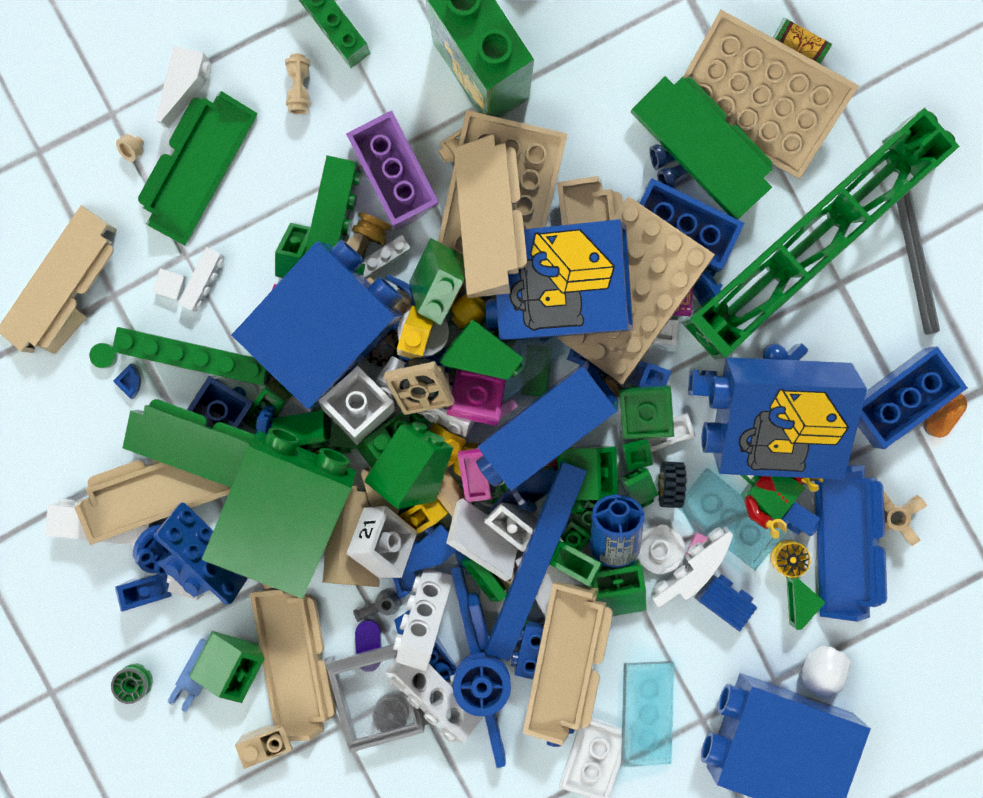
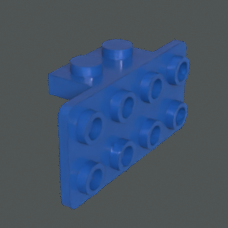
[155,502,248,605]

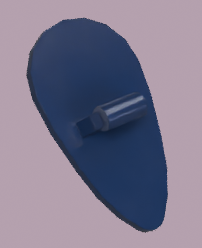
[487,467,557,515]

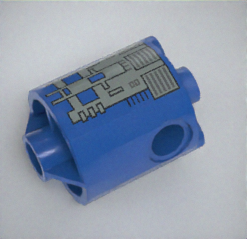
[590,494,645,567]

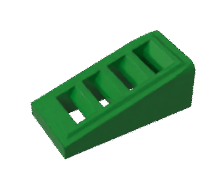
[245,379,293,430]

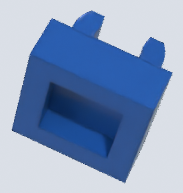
[693,270,723,305]

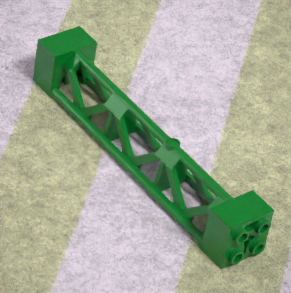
[681,107,960,360]

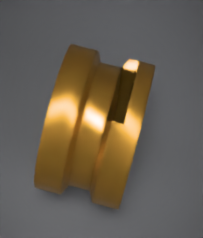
[351,212,392,246]

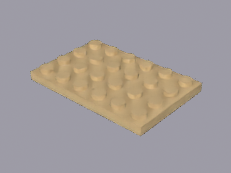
[683,9,859,179]
[438,110,567,255]
[556,196,715,385]

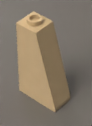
[322,486,380,587]

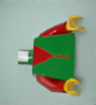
[740,475,823,539]

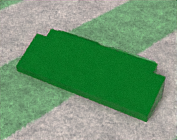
[630,76,772,219]
[138,91,258,246]
[122,399,255,487]

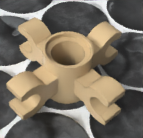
[884,491,927,546]

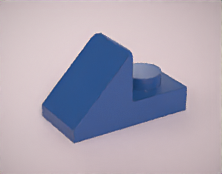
[115,574,172,612]

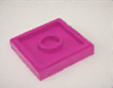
[446,369,507,426]

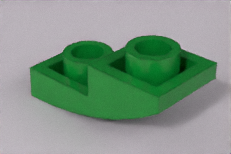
[560,500,596,550]

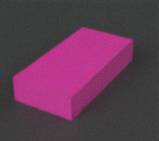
[458,448,491,502]

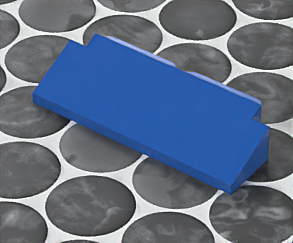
[815,465,887,622]

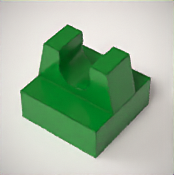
[622,439,653,471]

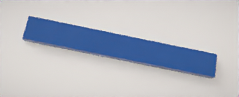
[484,460,587,661]
[451,563,506,768]

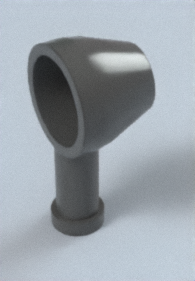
[353,589,401,622]

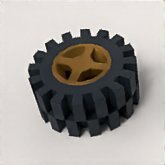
[658,461,687,508]

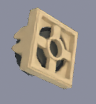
[384,358,454,415]

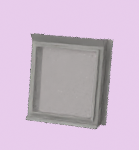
[324,644,430,753]

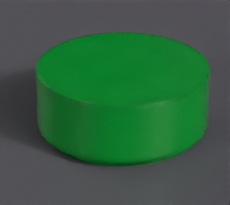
[89,343,118,368]

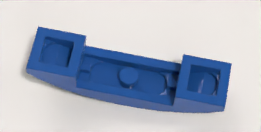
[567,348,672,387]

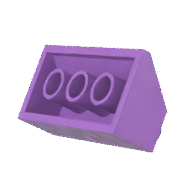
[346,110,439,231]

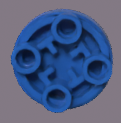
[133,524,169,576]

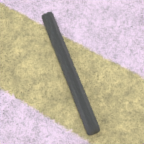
[897,190,940,334]

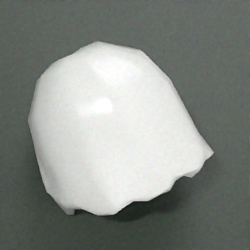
[802,646,851,697]

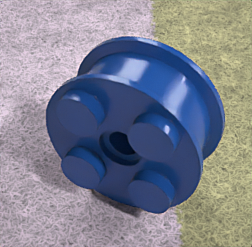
[453,652,511,717]

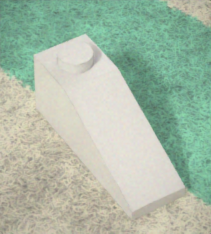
[156,45,211,128]

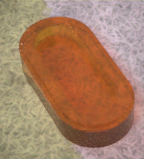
[923,394,967,438]

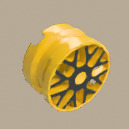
[770,540,811,578]

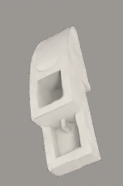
[651,526,733,608]

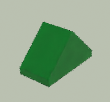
[549,540,603,587]
[786,576,826,630]

